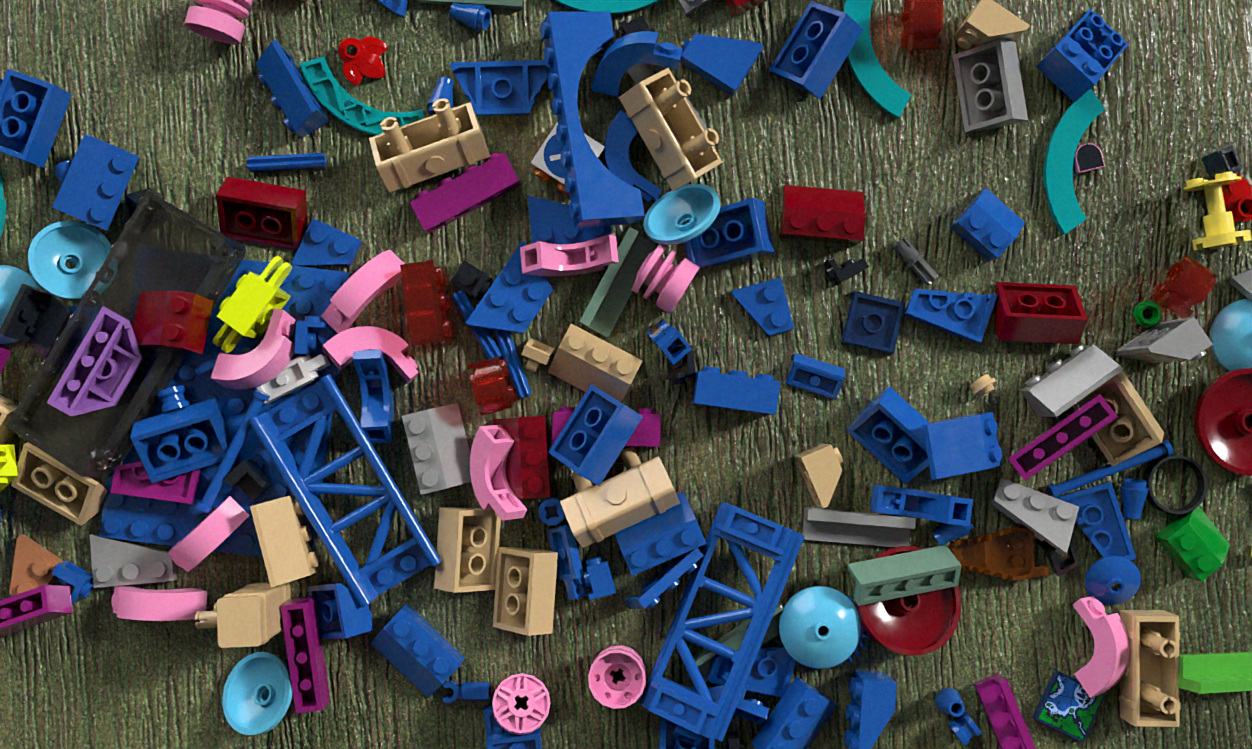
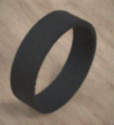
[1142,455,1207,514]

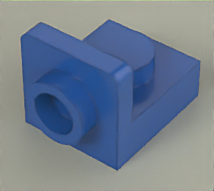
[295,316,328,355]
[52,560,93,603]

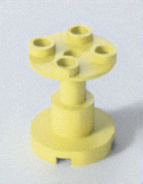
[1183,172,1252,251]

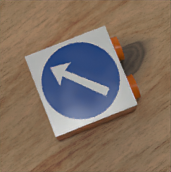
[531,121,605,196]

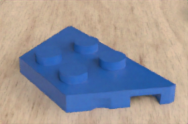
[450,60,550,117]
[465,240,553,334]

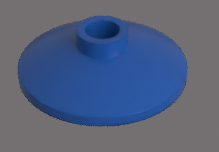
[1085,556,1141,605]

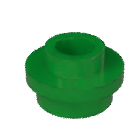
[1133,301,1161,328]

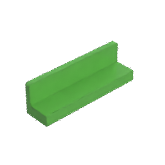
[1178,652,1252,694]

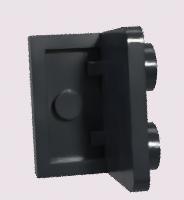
[0,283,73,359]

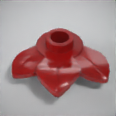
[338,36,388,86]
[1222,174,1252,223]

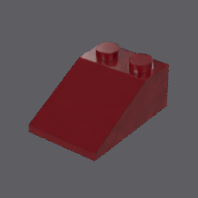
[132,291,214,354]

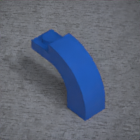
[592,31,683,97]
[605,110,662,203]
[353,349,394,443]
[870,484,973,527]
[672,685,769,747]

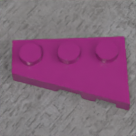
[110,461,202,505]

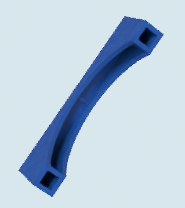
[540,11,645,228]

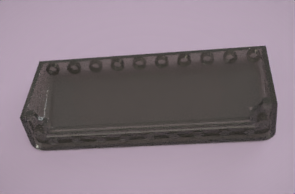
[6,190,246,478]

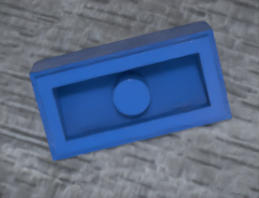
[785,353,845,400]

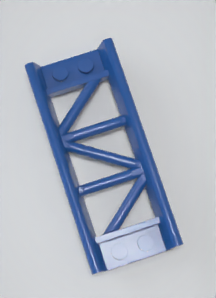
[249,374,442,608]
[639,502,805,741]

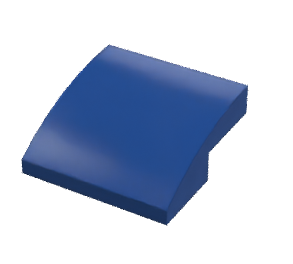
[483,701,542,749]

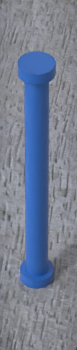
[196,389,270,513]
[1046,440,1173,499]

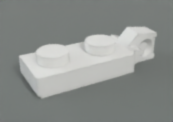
[256,354,330,404]

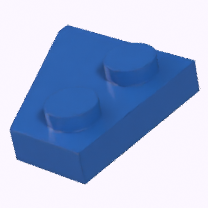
[291,218,363,267]
[731,277,795,336]

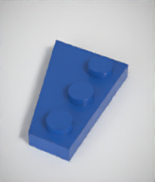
[623,548,704,609]

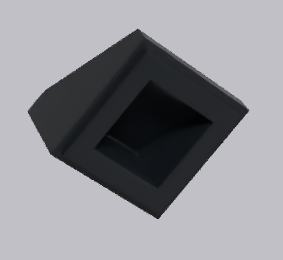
[1202,145,1243,180]

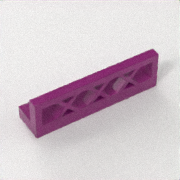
[973,673,1036,749]

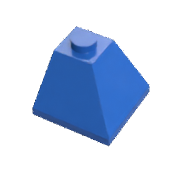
[307,583,373,639]

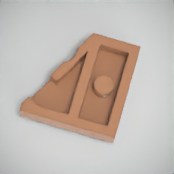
[9,534,64,596]

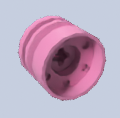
[184,0,253,45]
[631,244,700,314]
[588,645,647,709]
[492,673,551,736]

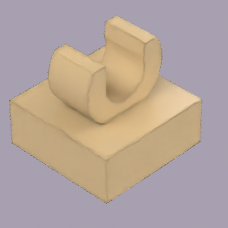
[521,338,555,372]

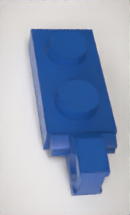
[547,524,587,600]

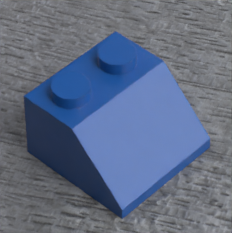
[950,188,1025,262]

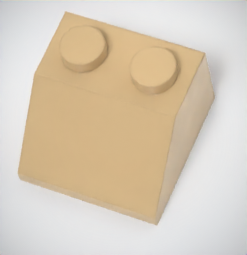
[953,0,1030,50]
[794,443,843,508]

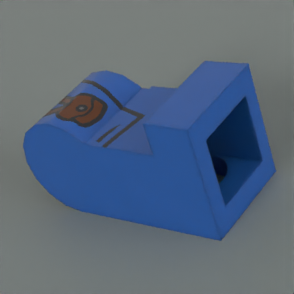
[647,319,692,365]

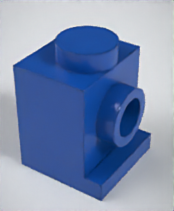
[583,556,616,600]

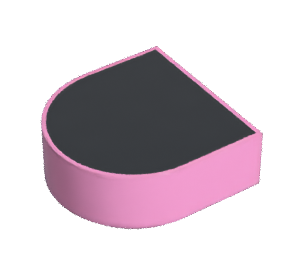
[1073,143,1105,174]

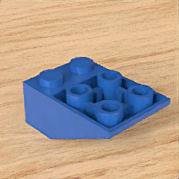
[1036,9,1128,103]
[844,669,897,749]

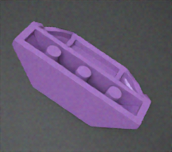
[47,306,143,417]

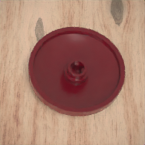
[1194,368,1252,476]
[855,546,961,656]

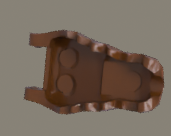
[948,527,1050,580]

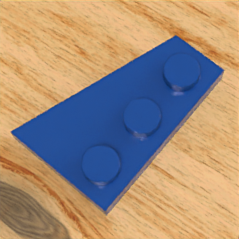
[528,196,611,244]
[904,289,997,345]
[1058,481,1137,560]
[708,646,796,698]

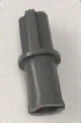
[892,236,938,285]

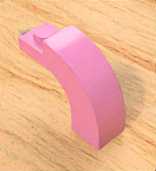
[520,235,619,276]
[321,250,409,334]
[211,308,296,389]
[322,326,418,384]
[470,425,527,521]
[168,496,250,572]
[111,585,207,621]
[1072,596,1130,698]

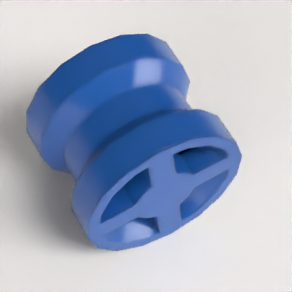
[157,385,190,414]
[538,497,565,525]
[948,711,982,746]

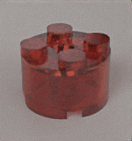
[900,0,943,50]
[1151,256,1218,318]
[466,356,516,416]

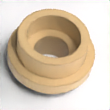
[970,374,997,397]

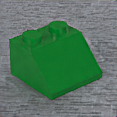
[1154,506,1230,582]

